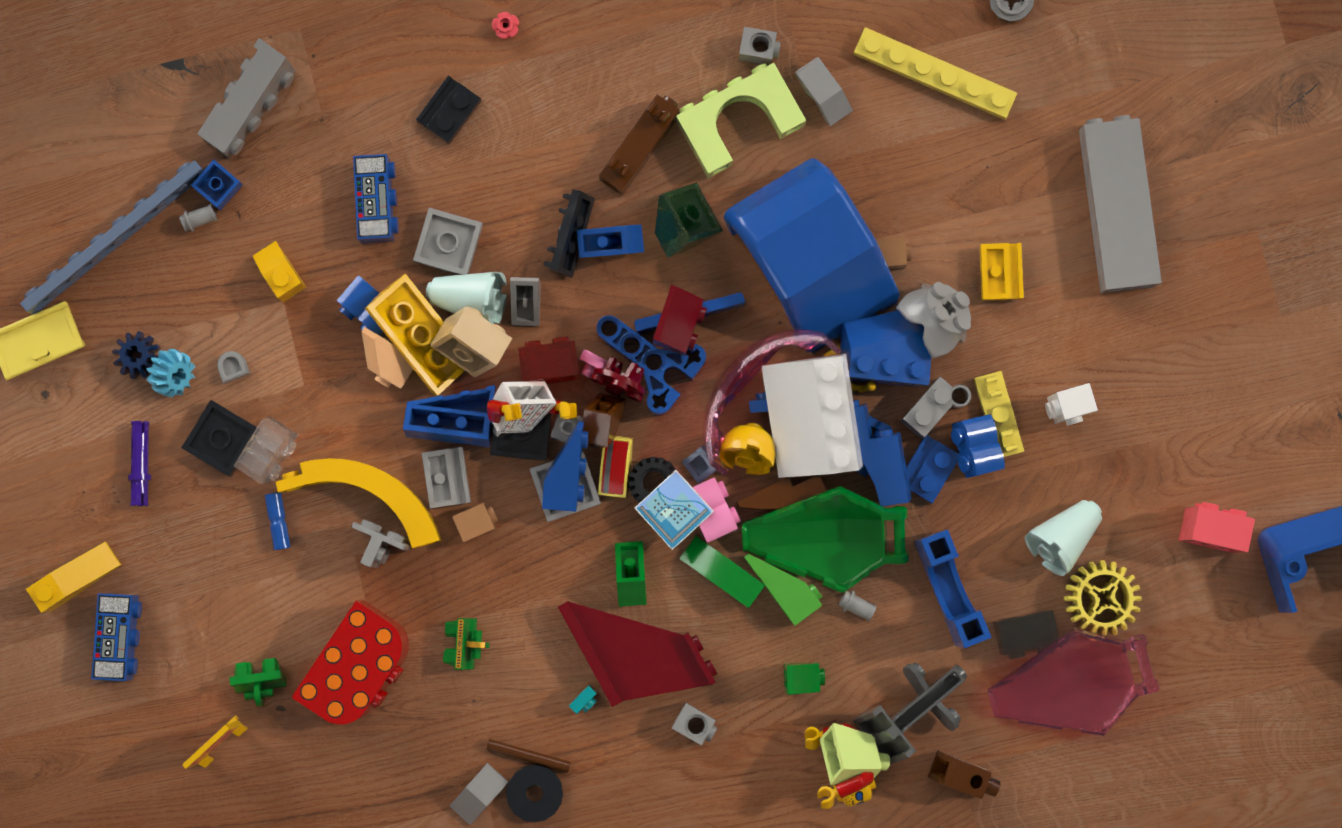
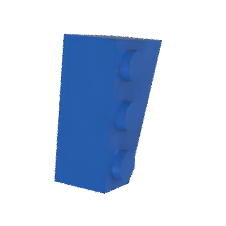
[403,385,497,447]

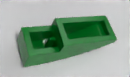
[679,536,765,608]

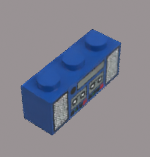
[353,154,399,243]
[91,593,142,681]

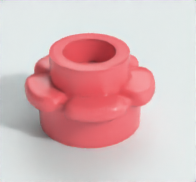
[492,12,519,39]

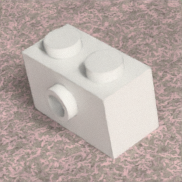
[1045,383,1098,426]

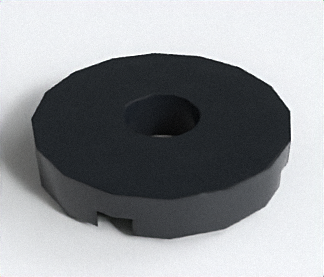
[506,764,563,822]

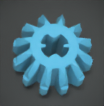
[146,349,196,398]

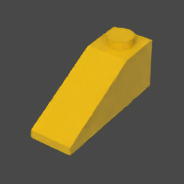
[26,542,121,613]

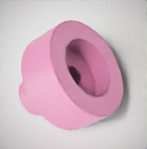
[579,349,608,378]

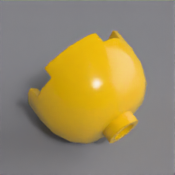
[719,423,776,475]

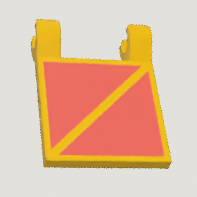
[182,715,248,769]

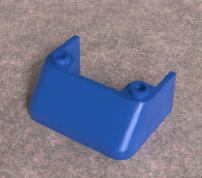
[1258,506,1342,613]

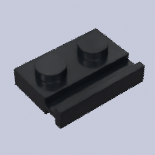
[416,75,482,145]

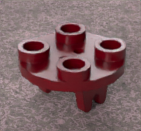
[590,357,645,402]

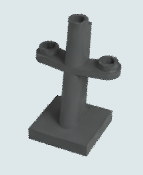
[852,663,967,764]

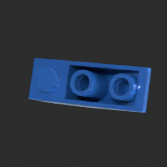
[542,421,589,512]

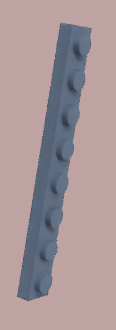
[20,160,204,314]

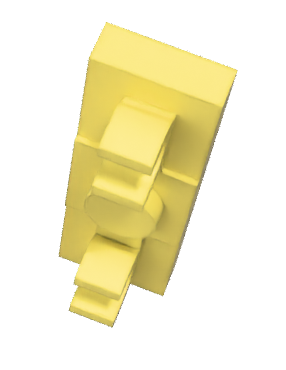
[973,371,1024,457]

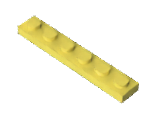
[853,27,1017,120]

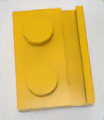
[979,243,1024,301]

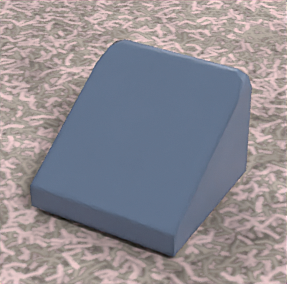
[682,442,725,484]

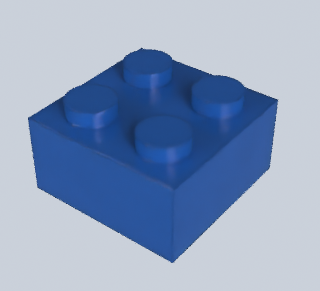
[191,159,243,211]

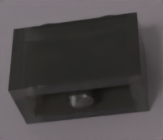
[993,610,1060,659]

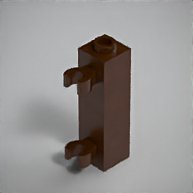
[599,94,680,196]

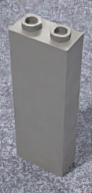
[1079,115,1162,293]

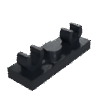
[543,189,595,278]

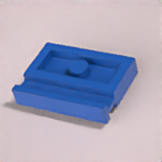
[906,435,959,504]

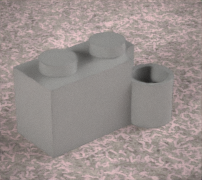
[900,377,971,439]

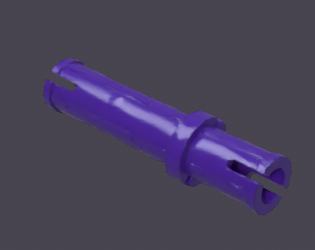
[128,421,151,506]

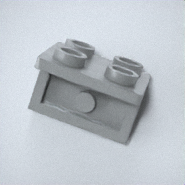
[352,519,411,568]

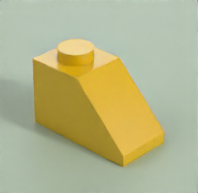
[253,241,307,303]

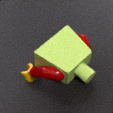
[805,723,890,809]

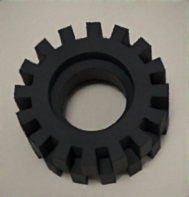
[629,457,676,503]

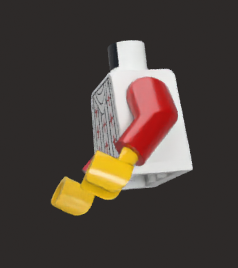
[487,381,577,439]

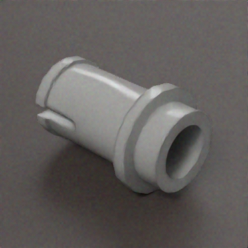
[179,204,218,232]
[839,591,877,622]

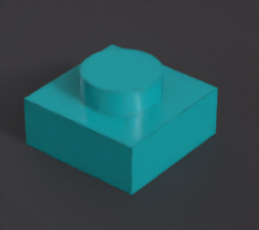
[569,684,597,714]

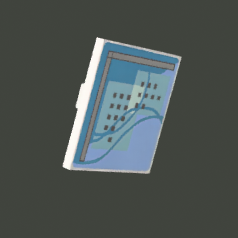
[635,470,714,550]

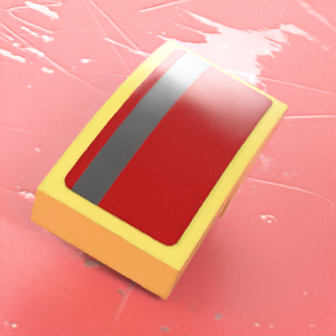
[598,436,633,498]

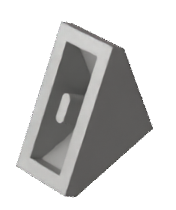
[510,277,541,326]
[450,763,508,825]

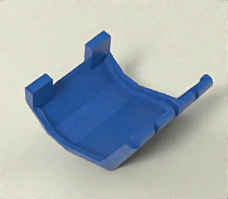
[724,158,900,354]

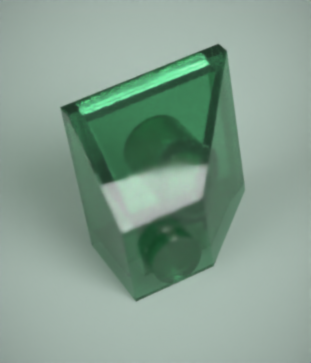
[655,182,723,258]

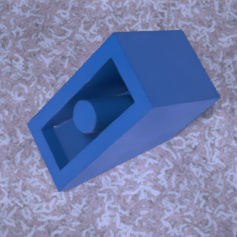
[577,224,644,258]

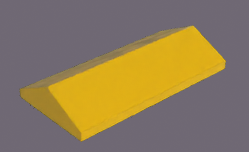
[365,274,465,397]

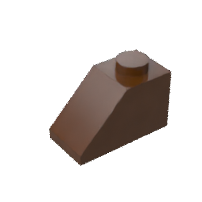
[583,393,626,448]

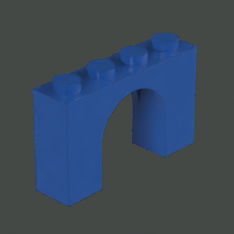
[913,529,992,648]

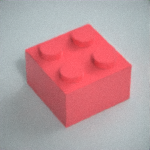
[1178,502,1255,553]

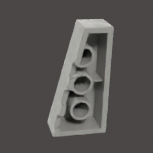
[197,38,295,159]

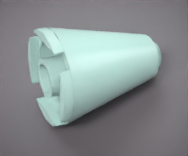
[426,272,507,324]
[1025,500,1102,576]

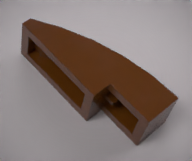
[737,475,827,510]

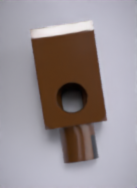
[928,750,1001,799]

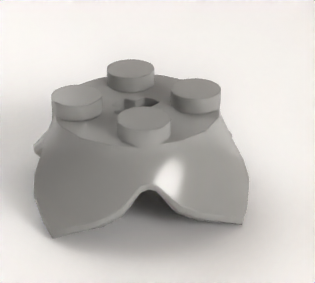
[896,282,971,358]

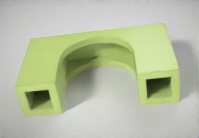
[676,63,806,179]

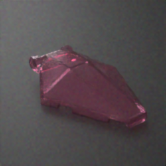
[988,628,1160,736]

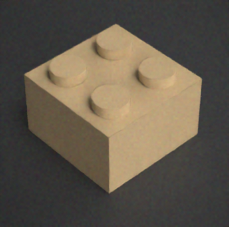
[430,306,513,377]

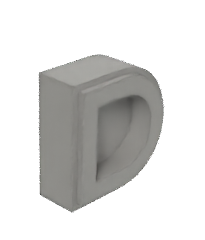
[217,351,251,384]

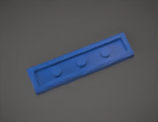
[634,292,745,334]

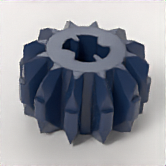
[112,331,161,379]

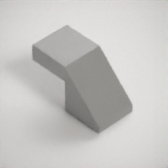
[795,57,853,126]

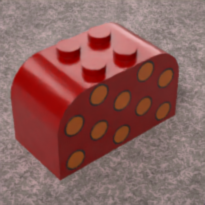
[291,600,409,725]

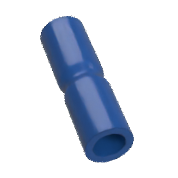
[264,492,291,550]

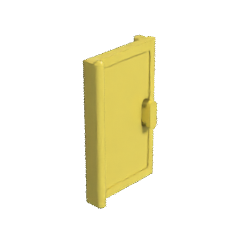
[0,301,85,381]

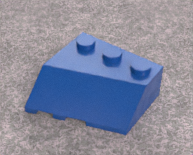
[840,310,931,387]

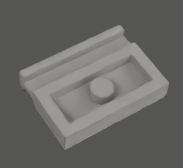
[422,447,471,509]

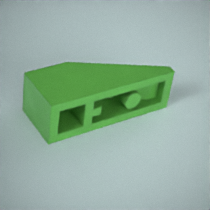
[743,554,822,626]

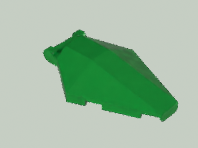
[742,486,909,593]

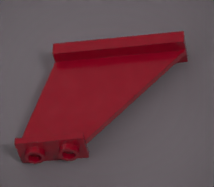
[558,601,718,707]

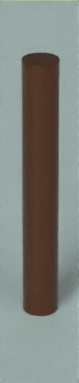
[486,739,571,773]

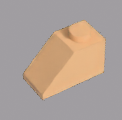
[362,327,413,389]

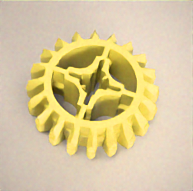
[1064,560,1142,637]

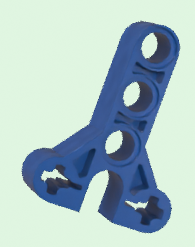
[597,315,706,416]

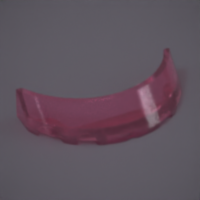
[703,330,842,475]

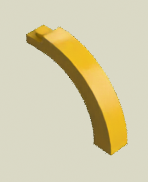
[275,458,442,549]

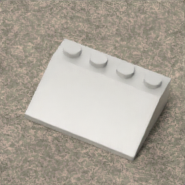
[762,354,863,478]

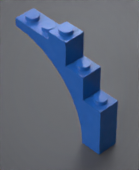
[749,392,912,506]

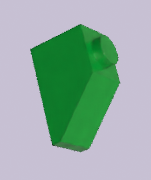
[615,541,647,607]
[784,662,825,695]

